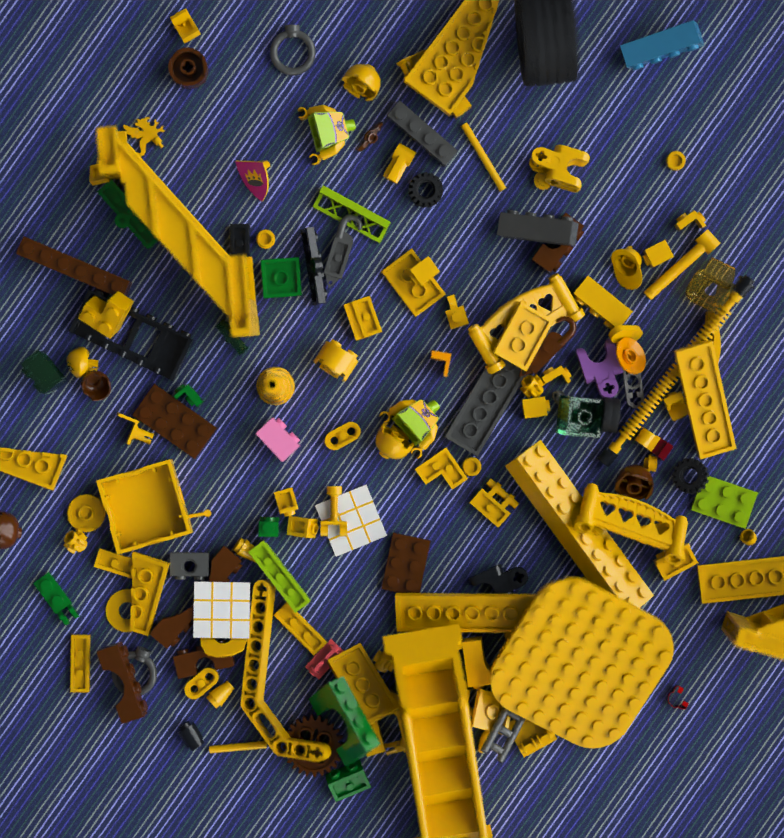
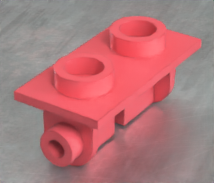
[305,639,344,680]

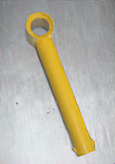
[643,229,720,300]

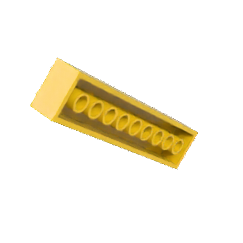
[505,440,654,608]

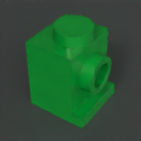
[258,517,279,537]

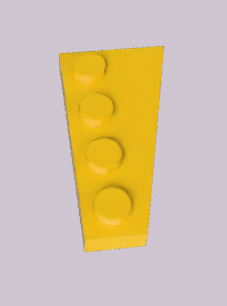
[0,447,67,491]
[130,552,170,636]

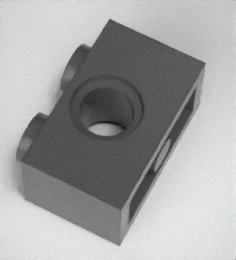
[170,552,210,580]

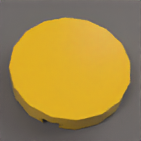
[67,494,106,532]

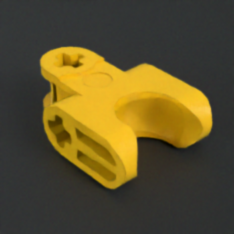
[529,145,590,193]

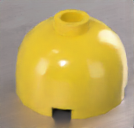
[341,64,381,101]
[375,423,414,459]

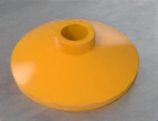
[616,337,646,375]

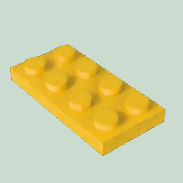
[327,643,399,725]

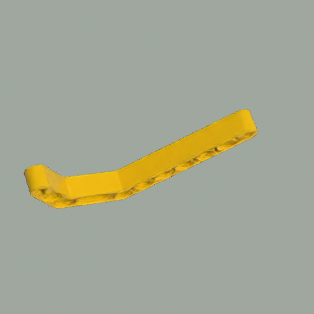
[240,580,331,762]

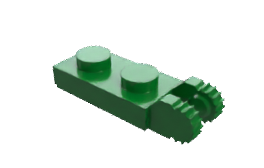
[33,572,79,626]

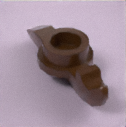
[356,122,383,152]

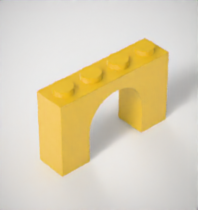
[462,636,491,689]

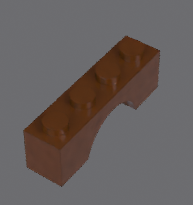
[96,641,148,724]

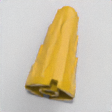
[256,367,295,405]

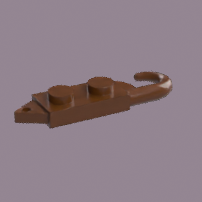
[519,316,577,376]

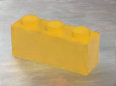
[572,276,633,330]

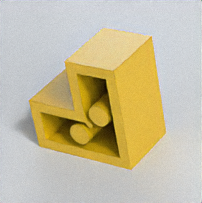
[78,291,134,339]

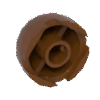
[615,465,654,500]
[0,511,22,549]

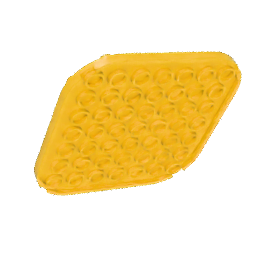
[490,577,674,748]

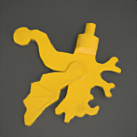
[123,117,165,157]

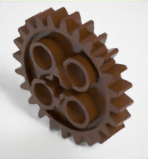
[282,714,344,777]

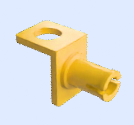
[116,412,154,445]

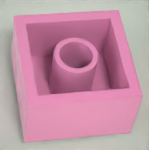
[256,418,300,462]

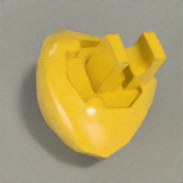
[66,347,99,378]

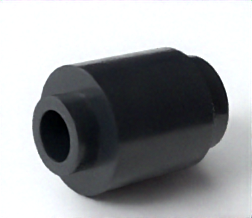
[177,721,204,751]

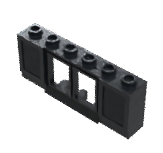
[69,289,194,382]

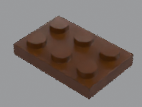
[381,532,431,593]

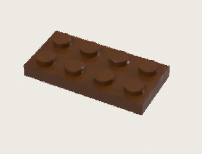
[133,384,217,459]

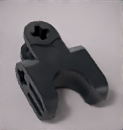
[468,564,528,594]

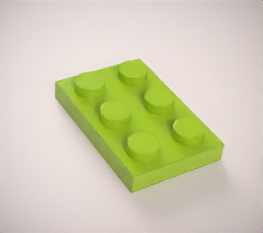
[690,476,758,529]

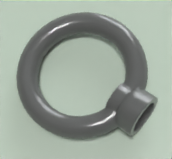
[270,25,316,75]
[112,646,157,696]

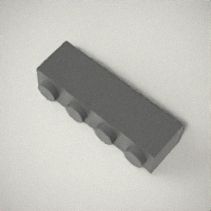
[387,101,458,168]
[497,210,579,246]

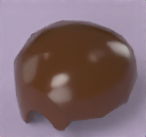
[81,370,111,401]

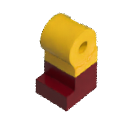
[635,427,674,461]

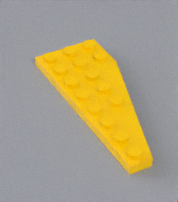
[403,0,499,117]

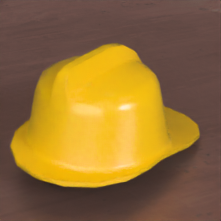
[611,246,642,290]

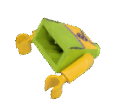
[297,105,356,165]
[379,399,440,459]

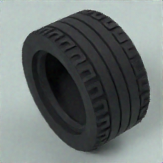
[514,0,579,87]

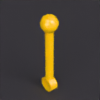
[173,509,211,521]

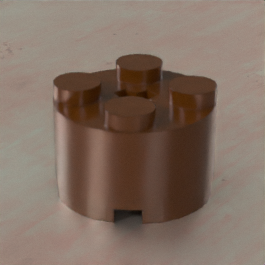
[168,47,209,89]

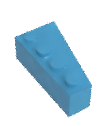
[620,20,704,71]

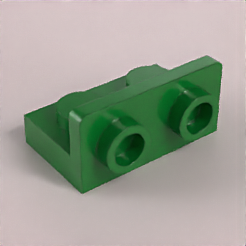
[325,760,371,802]

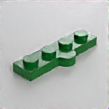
[97,179,159,250]

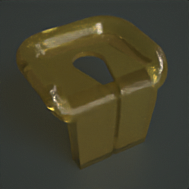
[686,257,736,313]

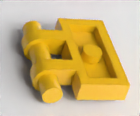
[469,478,519,528]

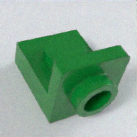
[173,384,204,407]

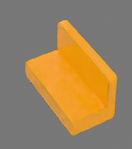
[430,350,451,378]

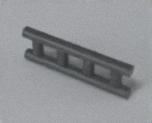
[481,707,526,763]

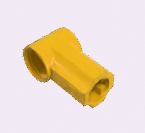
[383,143,416,184]

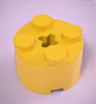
[313,339,358,382]

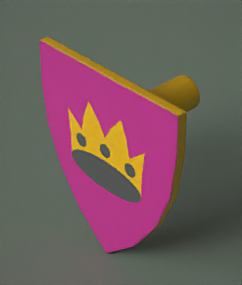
[235,160,270,202]

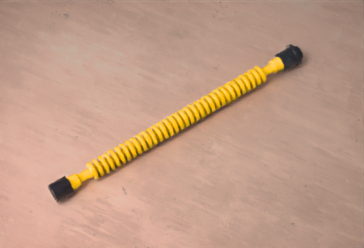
[597,275,755,467]

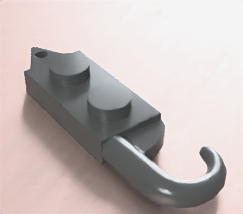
[324,214,362,288]

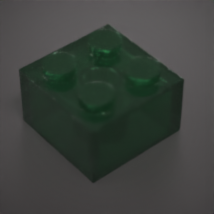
[21,349,68,395]
[556,395,604,438]

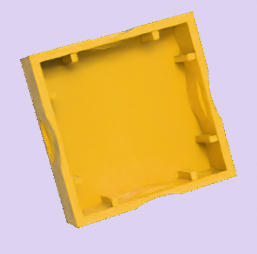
[96,459,193,555]

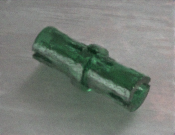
[215,319,249,356]

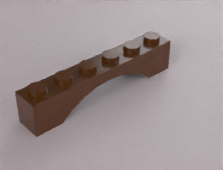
[16,236,132,296]
[150,545,243,649]

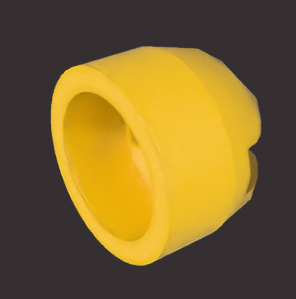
[740,529,757,546]

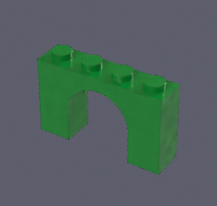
[309,676,380,767]

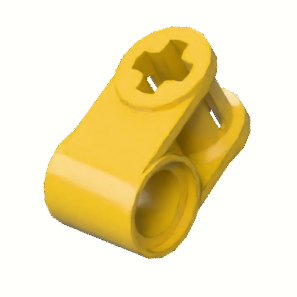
[396,50,426,79]

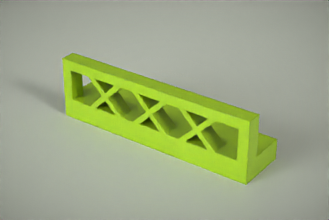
[313,185,391,244]
[248,540,311,613]

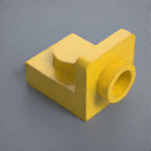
[287,516,318,538]

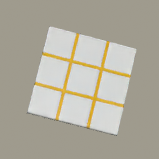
[315,485,387,556]
[193,582,250,639]

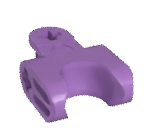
[576,338,623,398]

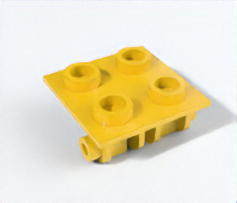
[508,719,557,757]

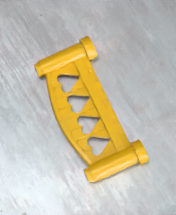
[468,273,585,374]
[574,483,688,565]

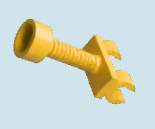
[320,486,347,536]

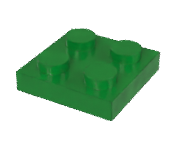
[261,257,302,299]

